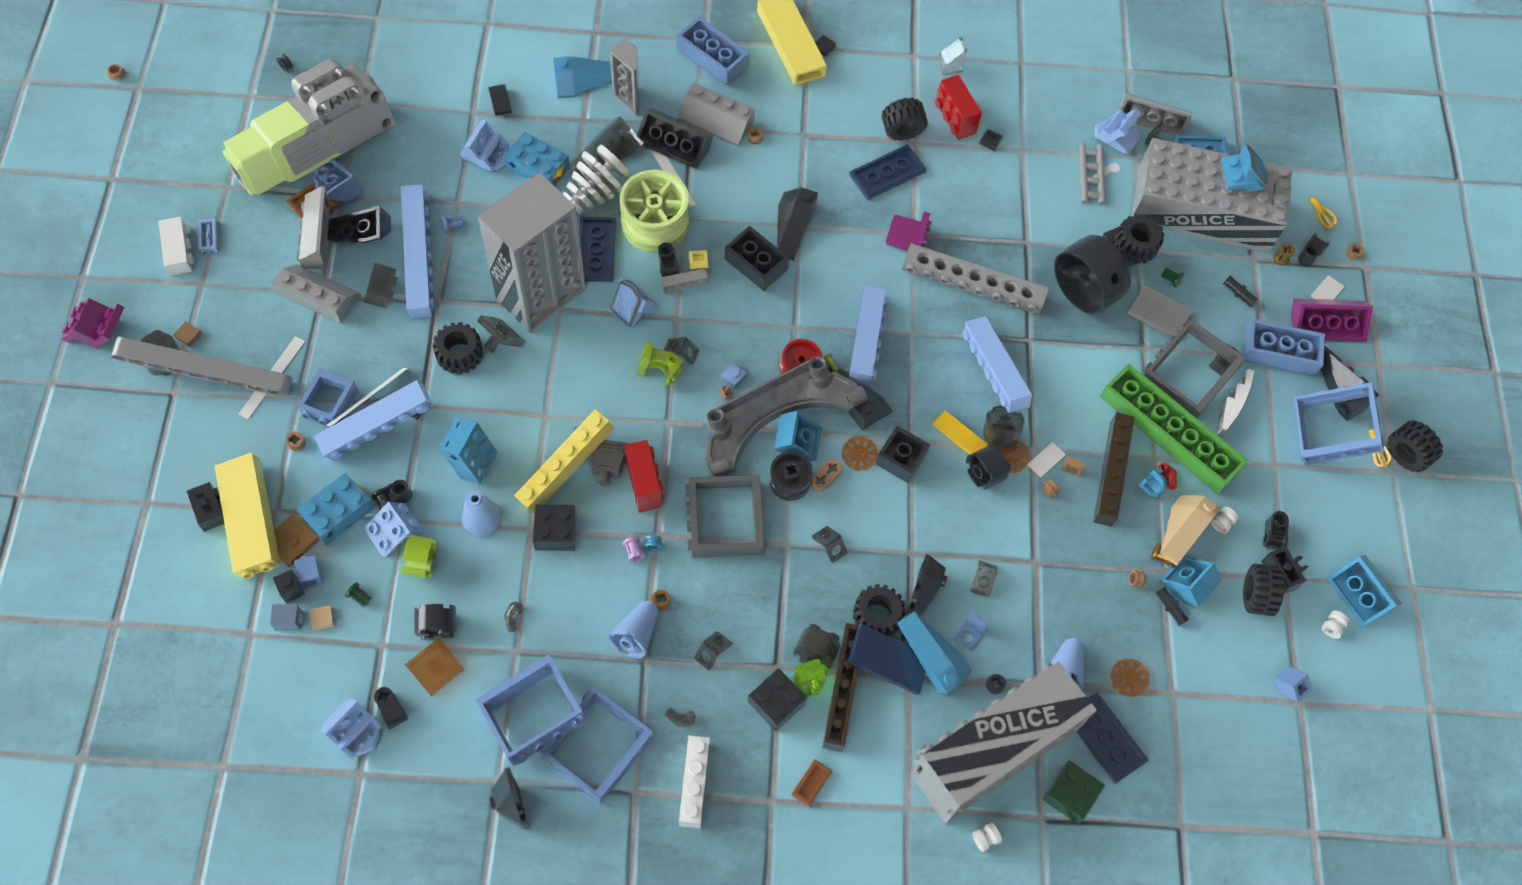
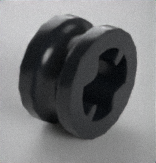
[276,54,293,72]
[986,674,1006,694]

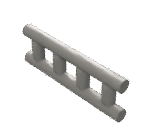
[1079,143,1106,205]

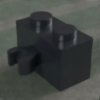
[187,482,225,532]
[1261,546,1308,594]

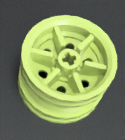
[620,170,689,252]

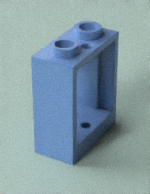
[297,369,358,427]

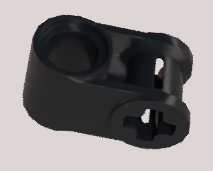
[1298,233,1330,267]
[658,242,680,277]
[371,480,412,511]
[1263,511,1289,549]
[374,687,408,730]

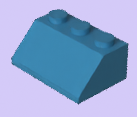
[1327,555,1402,627]

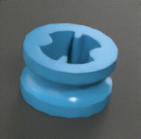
[644,535,662,551]

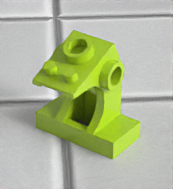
[637,341,684,388]

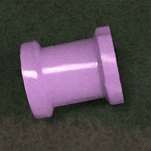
[622,536,645,562]

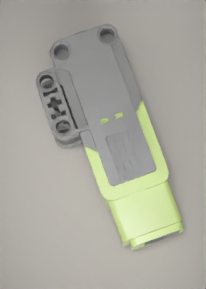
[222,58,395,196]

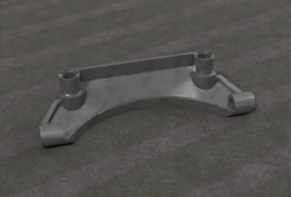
[706,356,868,477]

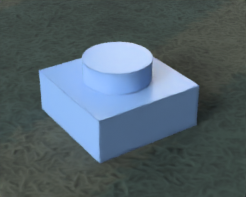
[720,362,747,389]

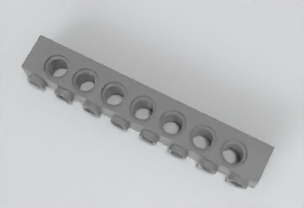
[902,243,1049,314]

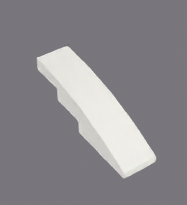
[1217,369,1254,438]

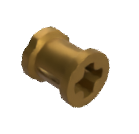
[1274,243,1295,266]
[1150,543,1172,566]

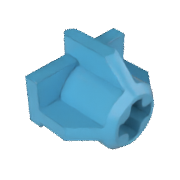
[1138,468,1167,498]

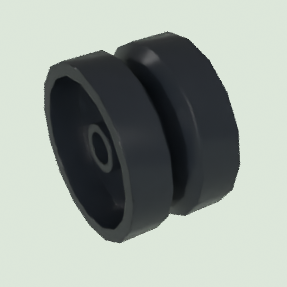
[769,451,813,501]

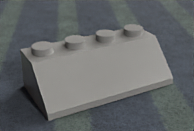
[610,39,639,115]
[678,83,755,147]
[1118,92,1193,135]
[297,186,330,269]
[272,264,361,323]

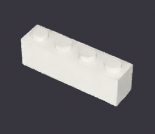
[679,736,710,828]

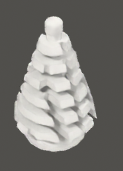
[563,145,631,215]

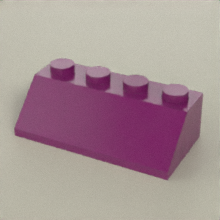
[1291,299,1373,341]

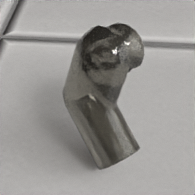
[504,602,524,632]
[664,707,696,727]

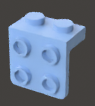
[364,502,424,557]

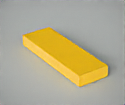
[933,410,989,454]

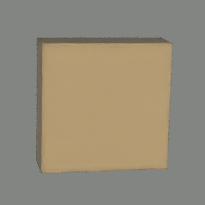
[309,605,334,631]

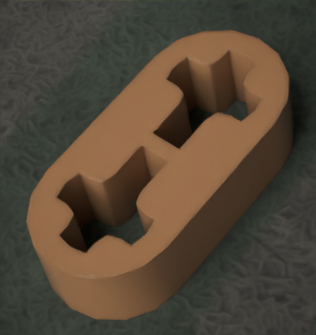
[811,460,842,492]

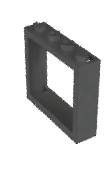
[1143,319,1246,418]
[686,475,764,558]

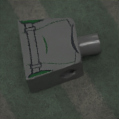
[591,440,628,486]

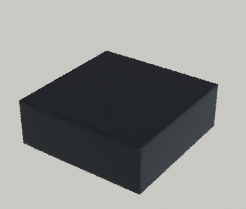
[815,35,836,57]
[979,129,1003,151]

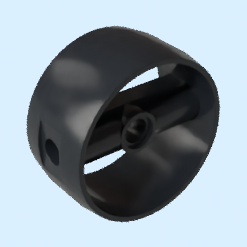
[1054,235,1131,314]

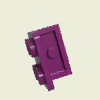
[886,212,932,251]

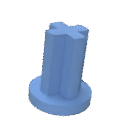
[441,215,463,232]

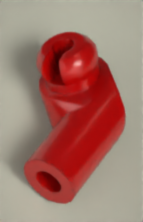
[1158,462,1177,490]

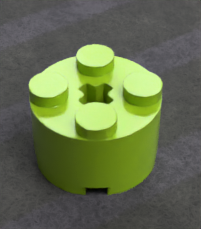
[401,534,438,578]

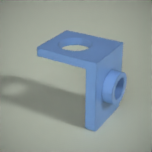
[954,612,988,650]

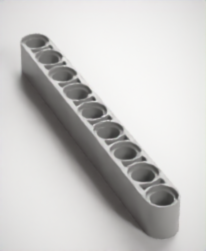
[111,337,293,397]

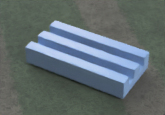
[198,218,218,254]

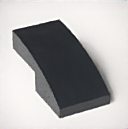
[488,84,512,116]

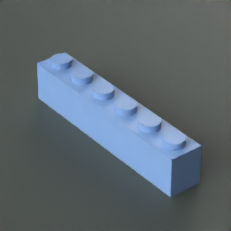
[848,285,888,387]
[963,316,1032,413]
[314,380,433,460]

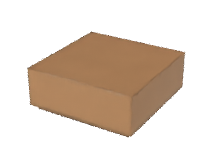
[173,321,202,347]
[1061,456,1086,476]

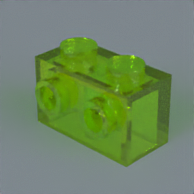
[793,659,828,696]

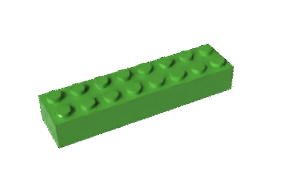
[1100,364,1248,494]

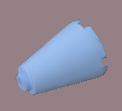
[461,491,501,537]
[609,601,659,659]
[1050,638,1084,690]

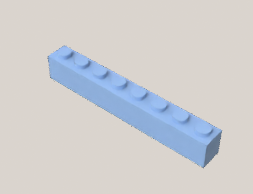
[401,184,435,319]

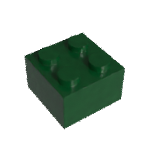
[1042,760,1105,825]

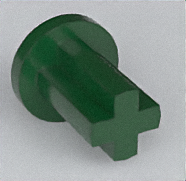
[1161,268,1185,288]
[345,582,372,607]

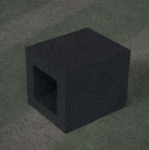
[273,569,305,603]

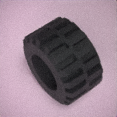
[881,97,928,141]
[1114,214,1165,264]
[433,322,483,374]
[1387,420,1443,473]
[1243,564,1285,616]
[853,584,906,637]

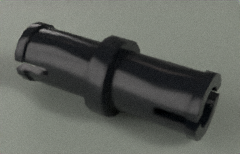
[1223,275,1258,307]
[1155,586,1189,626]

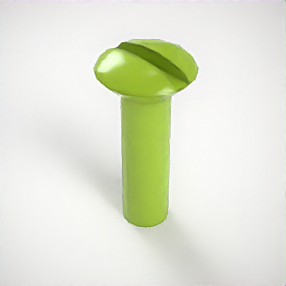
[823,354,839,373]

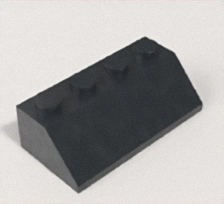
[635,108,714,169]

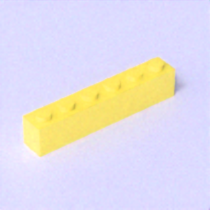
[514,409,615,514]

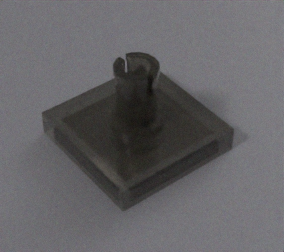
[477,315,525,353]

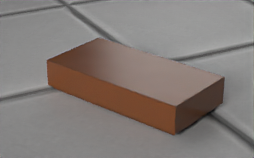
[791,759,832,807]

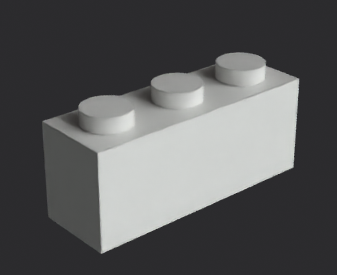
[159,216,194,276]

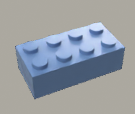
[677,16,750,85]
[1242,319,1325,376]

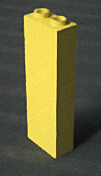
[757,0,827,86]
[215,452,281,579]

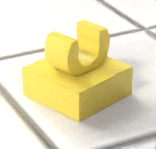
[689,250,708,271]

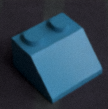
[774,410,822,461]
[1160,555,1222,607]

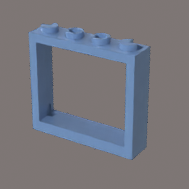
[1293,382,1385,465]
[476,655,588,766]
[540,687,654,804]

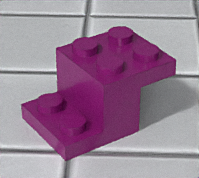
[61,298,125,349]

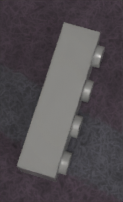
[661,268,708,293]

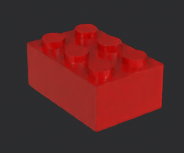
[935,74,982,140]
[624,440,664,513]

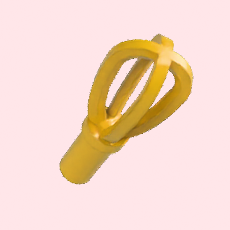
[1309,196,1337,229]
[1369,429,1391,467]

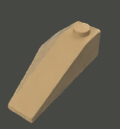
[1160,495,1221,565]

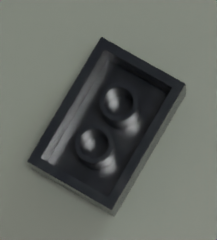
[724,225,789,291]

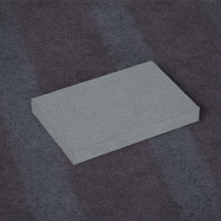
[1127,285,1193,337]

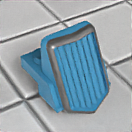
[1220,144,1269,192]

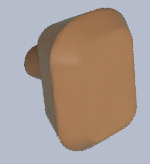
[720,385,733,400]

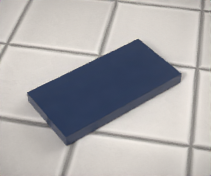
[849,144,926,200]
[579,217,616,282]
[848,624,926,695]
[1077,692,1149,784]

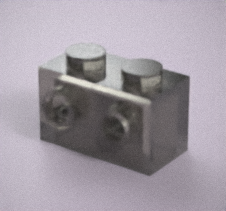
[363,263,398,308]

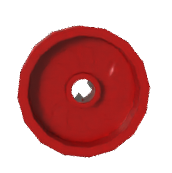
[779,338,823,374]

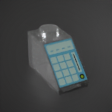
[937,37,968,76]

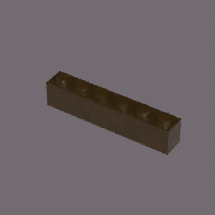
[1093,412,1135,527]
[822,623,859,752]

